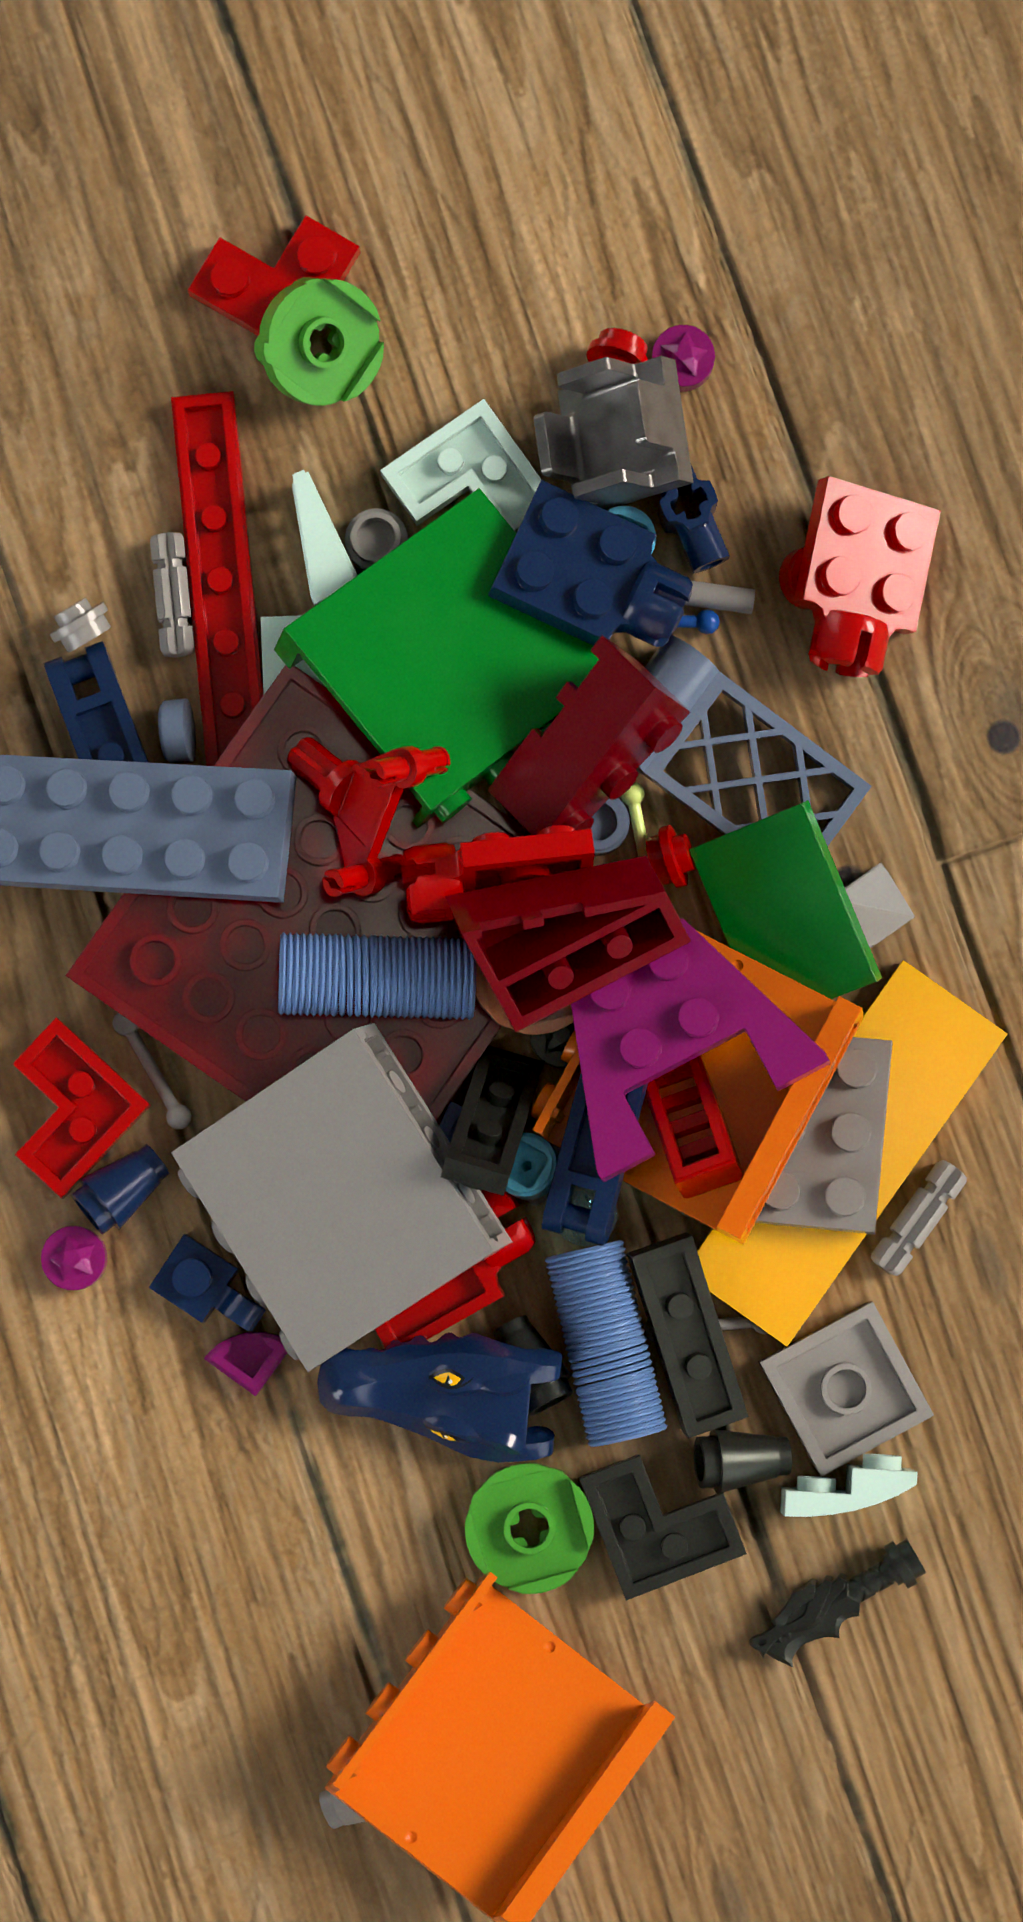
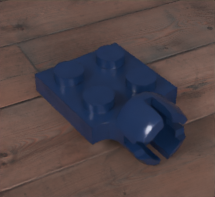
[488,480,693,647]

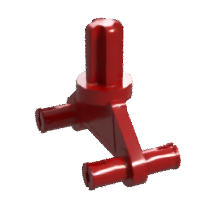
[287,737,451,897]

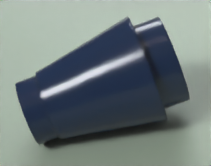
[71,1144,170,1235]

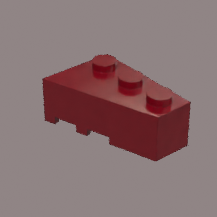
[488,635,690,835]
[445,855,691,1032]

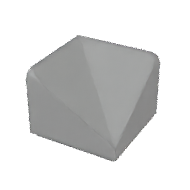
[845,863,915,949]

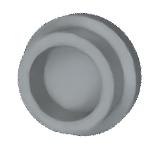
[345,508,408,570]
[49,597,111,653]

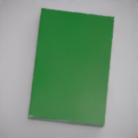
[689,800,882,999]

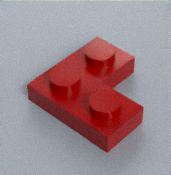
[188,215,361,336]
[12,1017,151,1199]

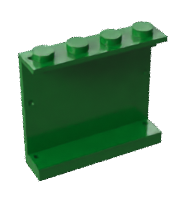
[274,488,599,828]

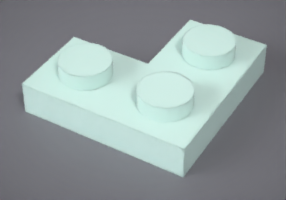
[380,399,542,533]

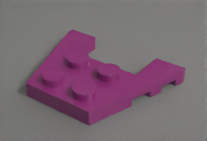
[571,918,830,1183]

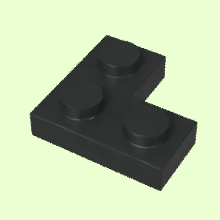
[579,1454,747,1601]

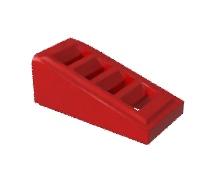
[645,1055,744,1199]

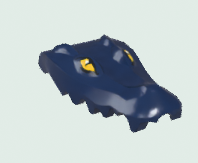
[317,1333,562,1463]

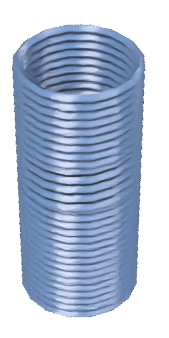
[278,932,476,1020]
[545,1240,668,1447]

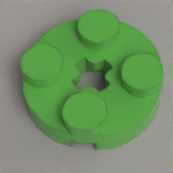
[254,277,384,406]
[465,1462,594,1594]

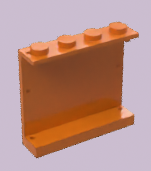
[531,930,864,1245]
[324,1572,675,1922]

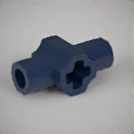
[657,465,730,574]

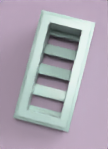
[292,469,357,606]

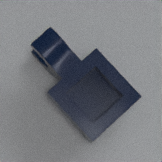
[149,1234,267,1332]

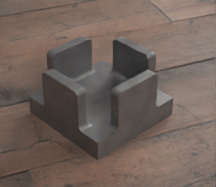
[534,356,693,510]

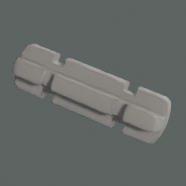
[150,532,195,657]
[871,1160,967,1276]

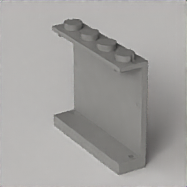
[171,1023,512,1372]

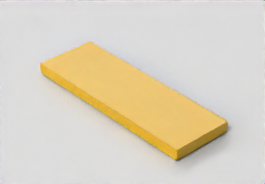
[697,960,1008,1347]

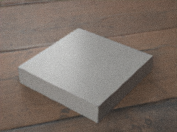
[758,1301,934,1476]

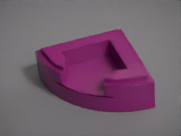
[204,1331,288,1396]

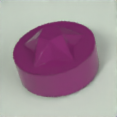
[651,325,715,392]
[41,1226,108,1290]

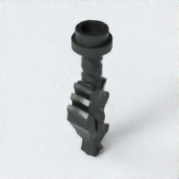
[749,1539,926,1667]

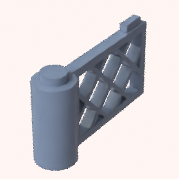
[636,635,872,846]

